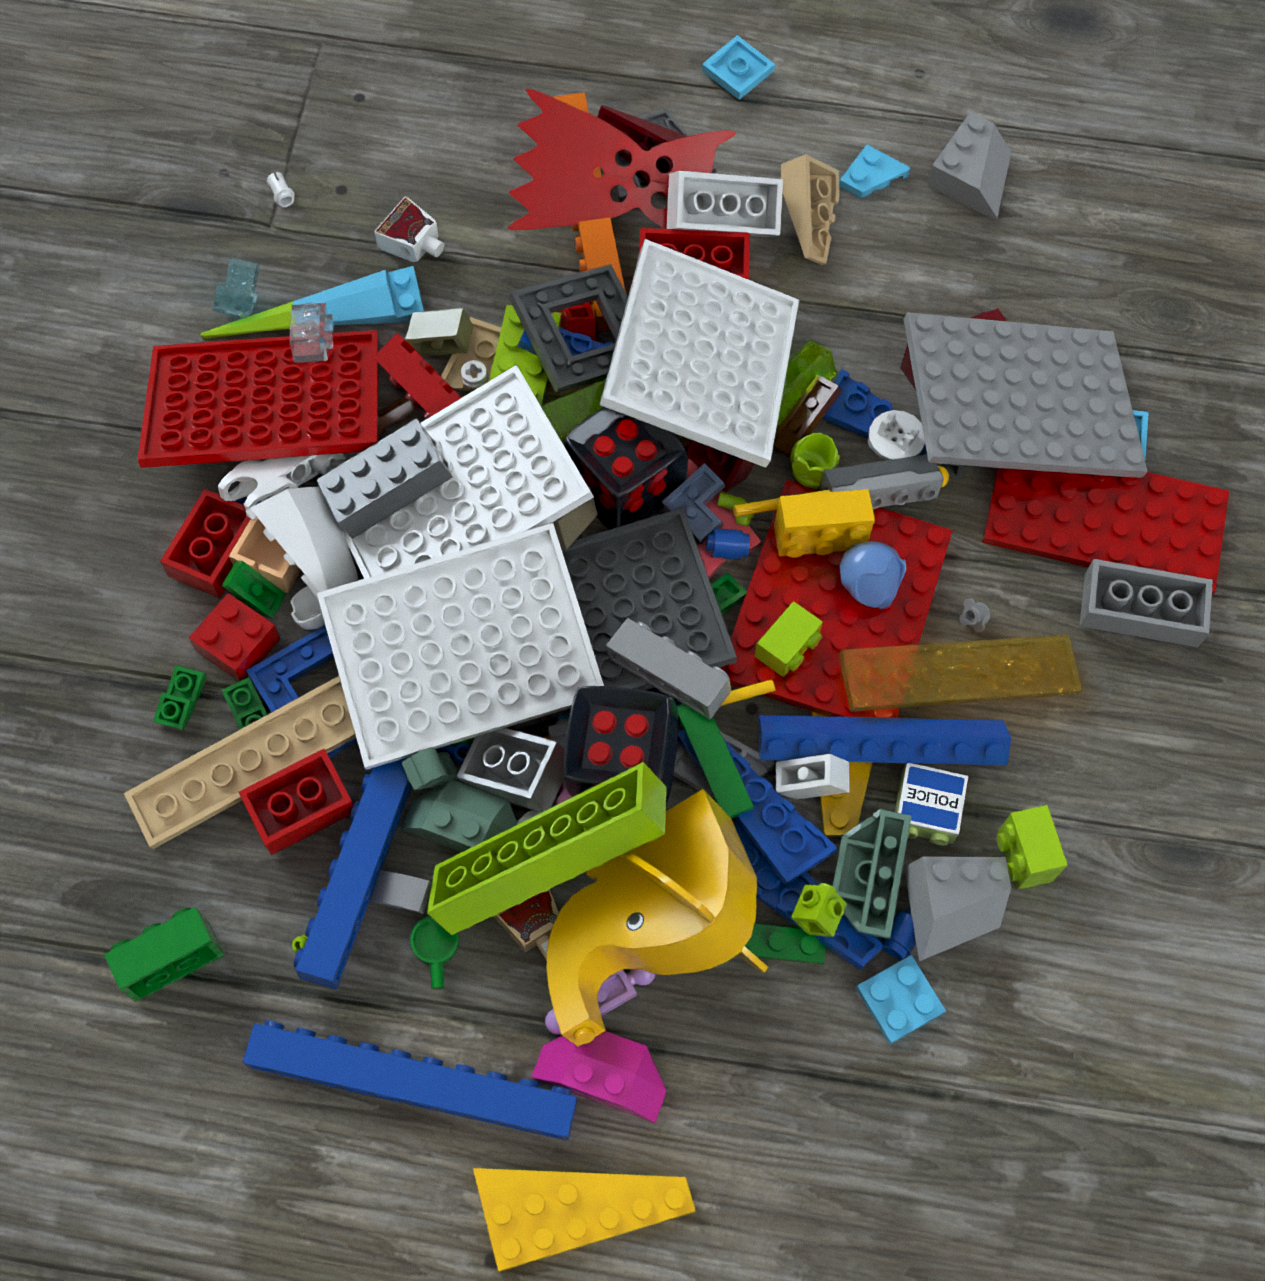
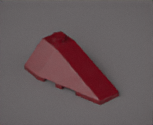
[597,105,688,197]

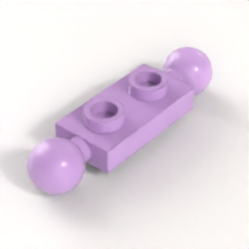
[545,969,655,1034]

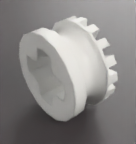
[461,360,487,389]

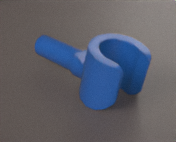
[438,743,470,765]

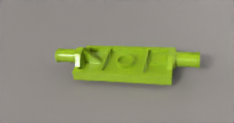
[489,305,562,408]

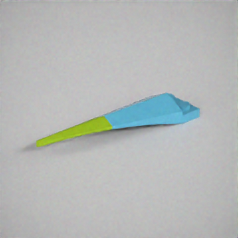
[200,266,425,339]

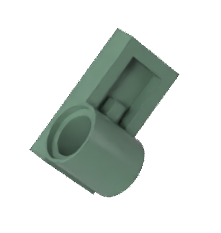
[401,747,459,791]

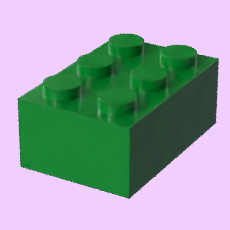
[104,907,225,1002]

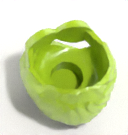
[790,433,840,489]

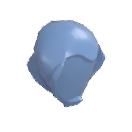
[840,541,906,610]

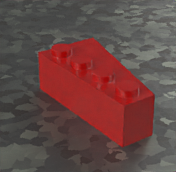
[373,333,462,419]

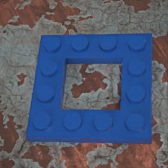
[246,625,357,758]

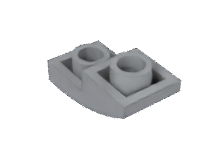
[370,870,432,914]

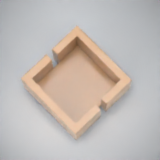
[229,519,301,593]

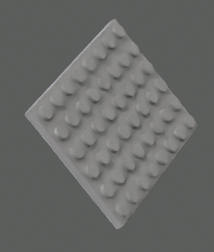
[903,312,1148,478]

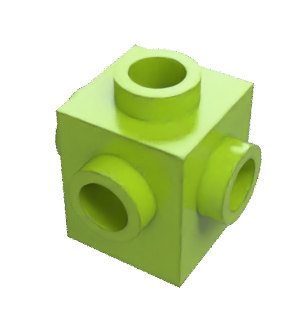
[791,883,847,937]

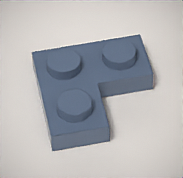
[662,463,725,545]

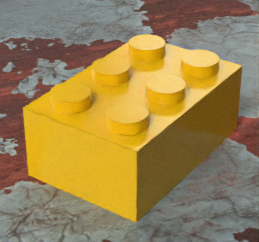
[774,489,875,558]

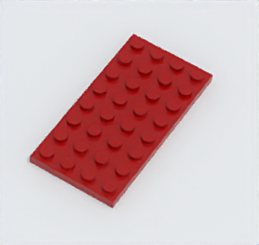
[982,468,1229,595]

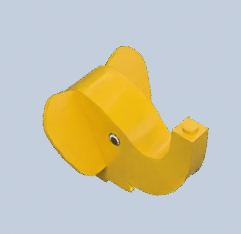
[547,789,768,1047]

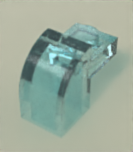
[212,258,260,318]

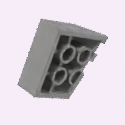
[927,111,1011,221]
[904,856,1011,962]

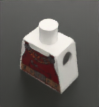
[374,196,444,262]

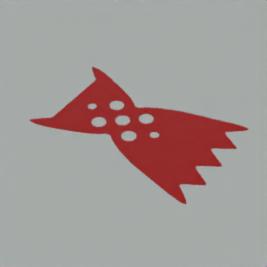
[507,89,736,230]

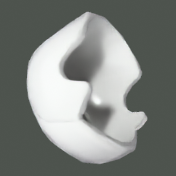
[291,586,325,630]

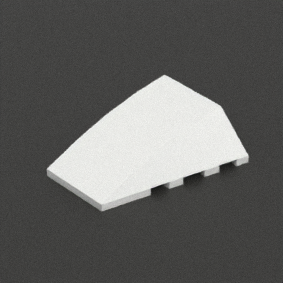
[246,486,359,598]

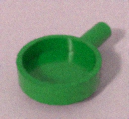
[410,916,459,990]

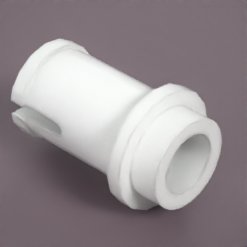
[267,172,295,207]

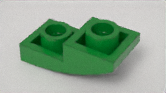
[153,665,207,730]
[221,677,268,729]

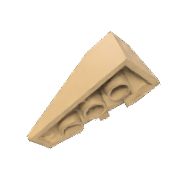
[780,154,840,265]

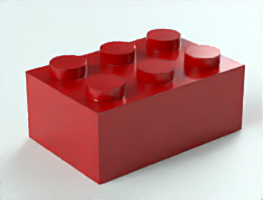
[160,489,251,598]
[238,749,354,856]

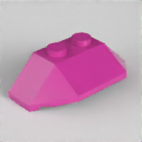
[531,1031,666,1123]

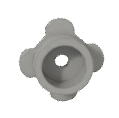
[959,598,990,632]

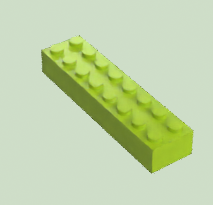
[427,762,666,935]

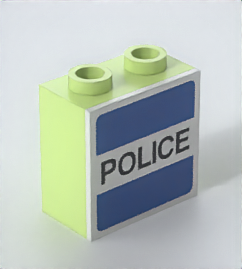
[895,763,968,846]

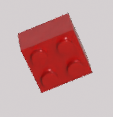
[188,593,280,682]

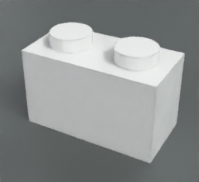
[776,754,850,800]

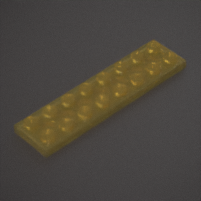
[839,635,1082,712]

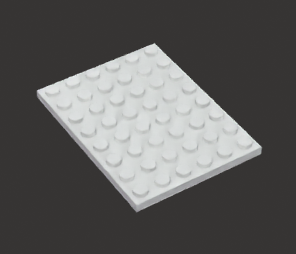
[600,239,799,468]
[341,365,594,579]
[317,523,604,770]

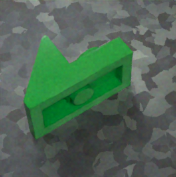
[222,561,286,619]

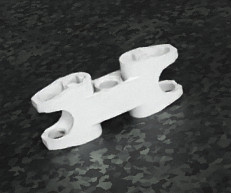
[218,452,361,519]

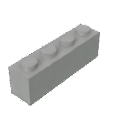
[606,618,731,720]

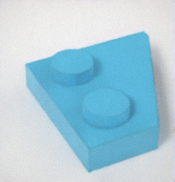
[839,144,910,198]

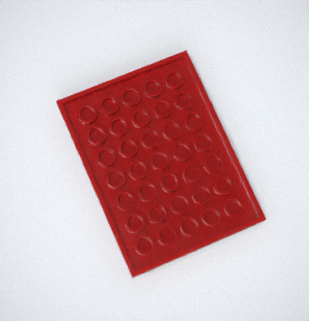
[137,330,379,468]
[721,479,953,718]

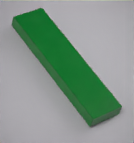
[677,704,754,819]

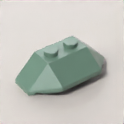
[400,779,518,853]
[833,809,912,939]

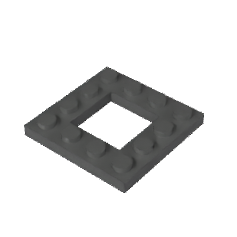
[509,264,628,394]

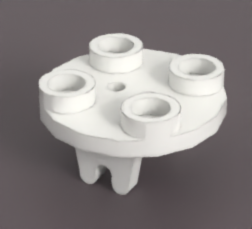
[868,410,925,460]

